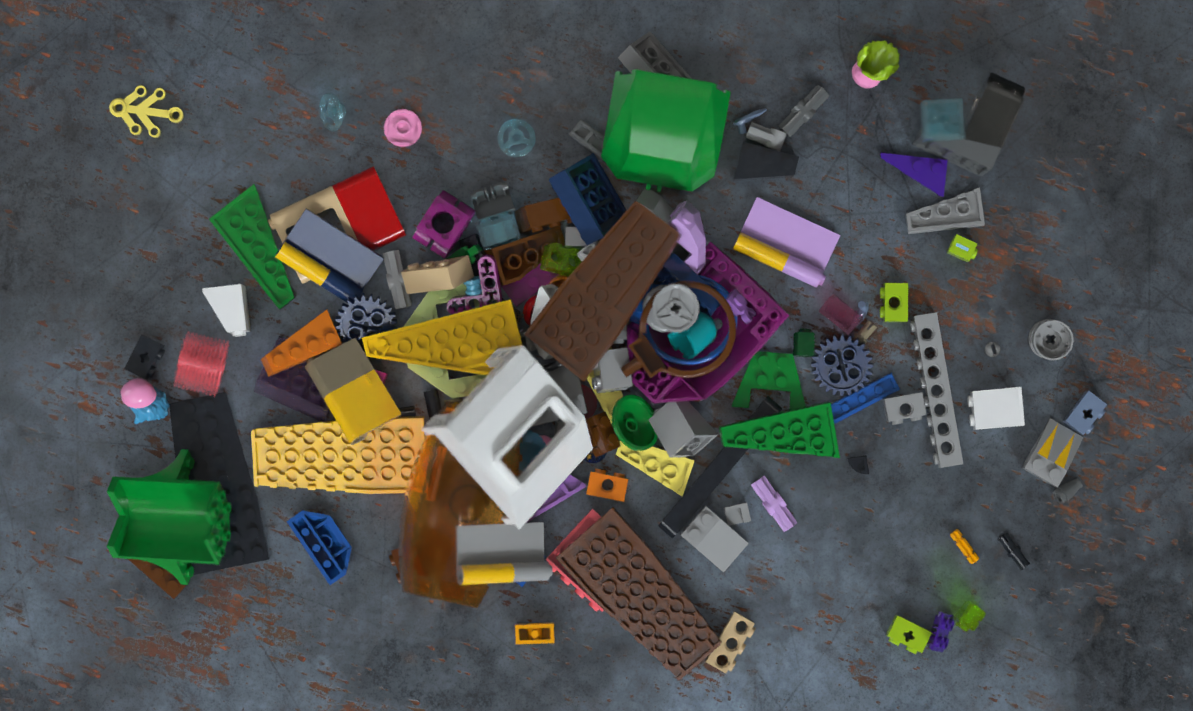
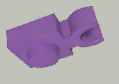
[726,289,756,324]

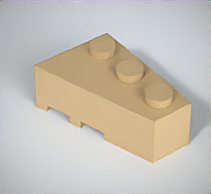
[401,255,474,294]

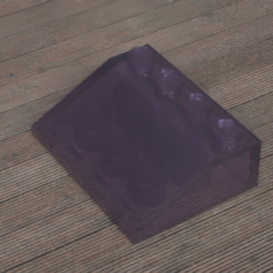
[254,336,330,422]

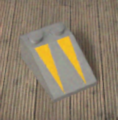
[1021,418,1083,487]

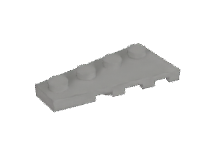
[906,187,985,234]

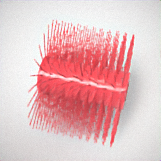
[174,332,229,396]

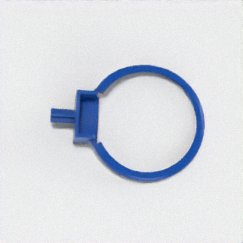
[630,275,737,365]

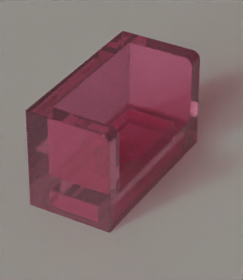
[819,294,863,335]

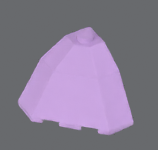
[668,201,706,275]

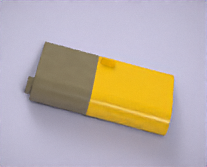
[305,338,401,445]

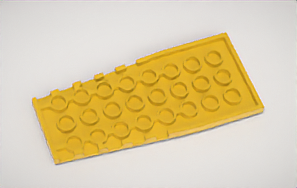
[251,416,427,494]

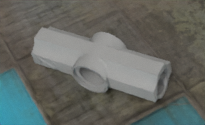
[383,250,412,310]

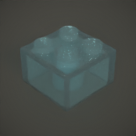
[920,98,965,142]
[476,212,521,250]

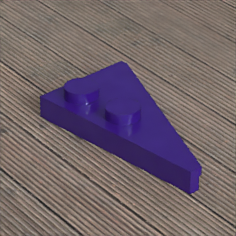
[880,153,948,197]

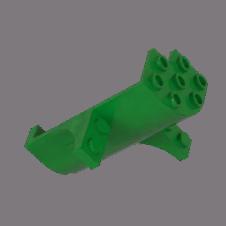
[107,449,231,585]

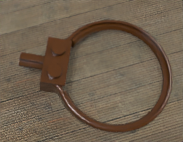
[620,281,736,378]

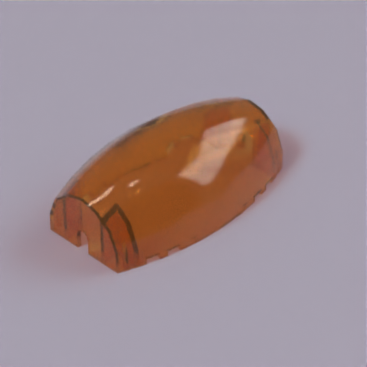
[399,401,523,608]

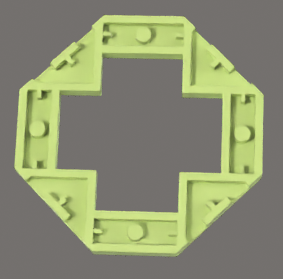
[404,283,516,399]

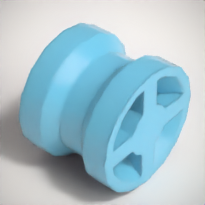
[464,276,482,296]

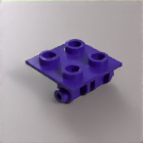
[927,611,955,652]

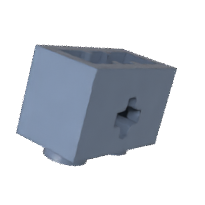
[1063,390,1107,435]

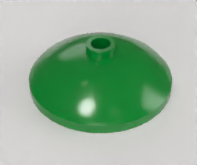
[612,395,658,451]

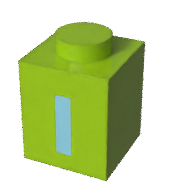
[946,234,978,262]

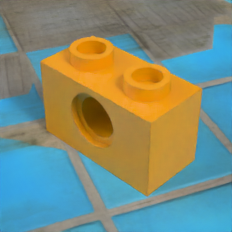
[515,622,555,644]

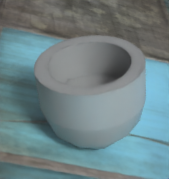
[985,342,1001,357]

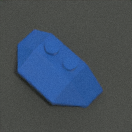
[286,511,352,585]

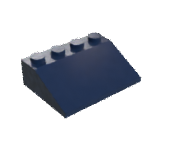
[549,153,627,246]

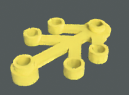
[109,85,184,138]

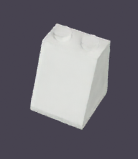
[203,284,251,337]
[967,387,1025,430]

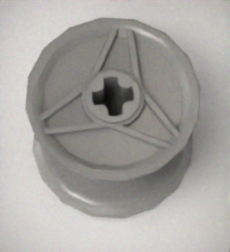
[643,284,699,332]

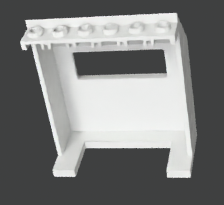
[422,346,593,530]

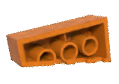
[261,309,342,377]

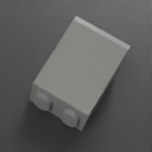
[649,401,718,458]

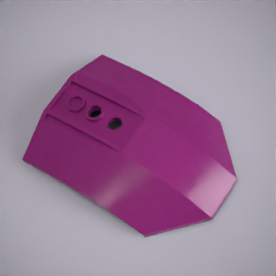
[627,242,789,403]

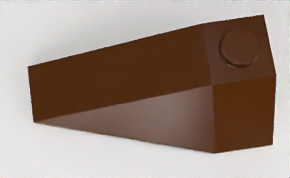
[484,226,565,286]

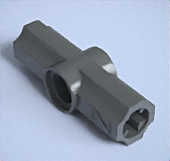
[778,85,829,138]

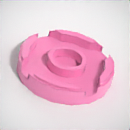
[384,109,422,147]

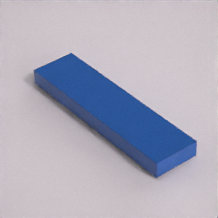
[831,373,900,424]

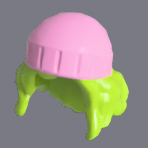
[851,40,900,89]

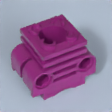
[412,190,476,259]

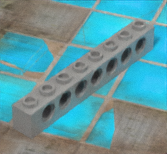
[910,312,963,468]

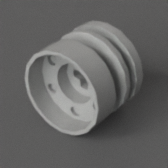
[1028,319,1074,360]

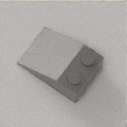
[680,506,749,572]

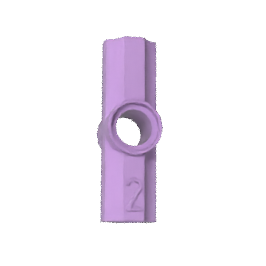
[751,476,797,532]

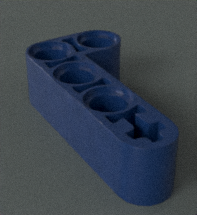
[653,252,721,317]

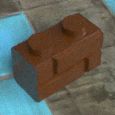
[586,411,621,457]

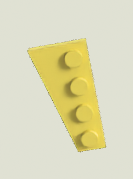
[616,441,695,497]

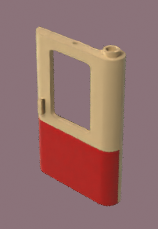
[268,166,406,284]

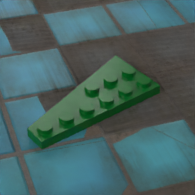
[209,184,295,310]
[719,402,840,458]

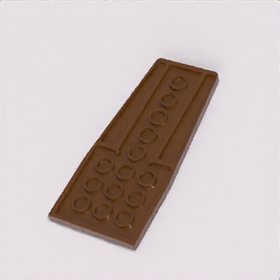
[524,202,681,381]

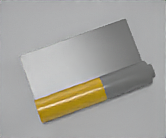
[456,522,553,585]

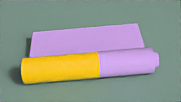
[733,197,840,288]

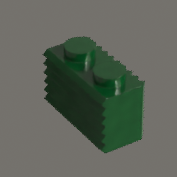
[793,329,816,357]

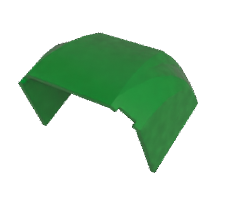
[601,69,731,192]

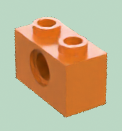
[586,469,628,502]

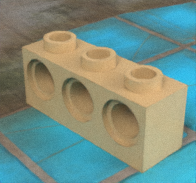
[705,611,756,674]

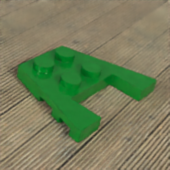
[732,351,806,410]

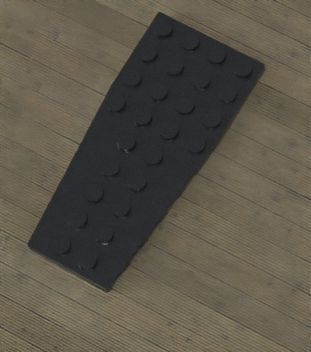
[169,392,270,575]

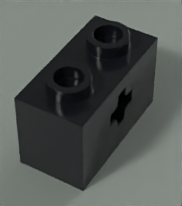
[124,334,165,380]

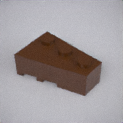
[514,198,573,234]

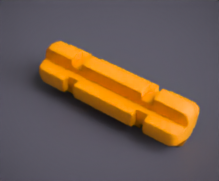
[950,529,979,564]

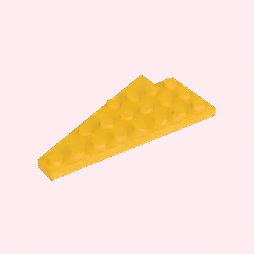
[362,299,523,375]

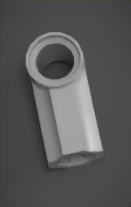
[746,122,787,152]

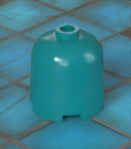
[668,312,717,359]

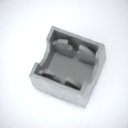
[592,348,633,393]

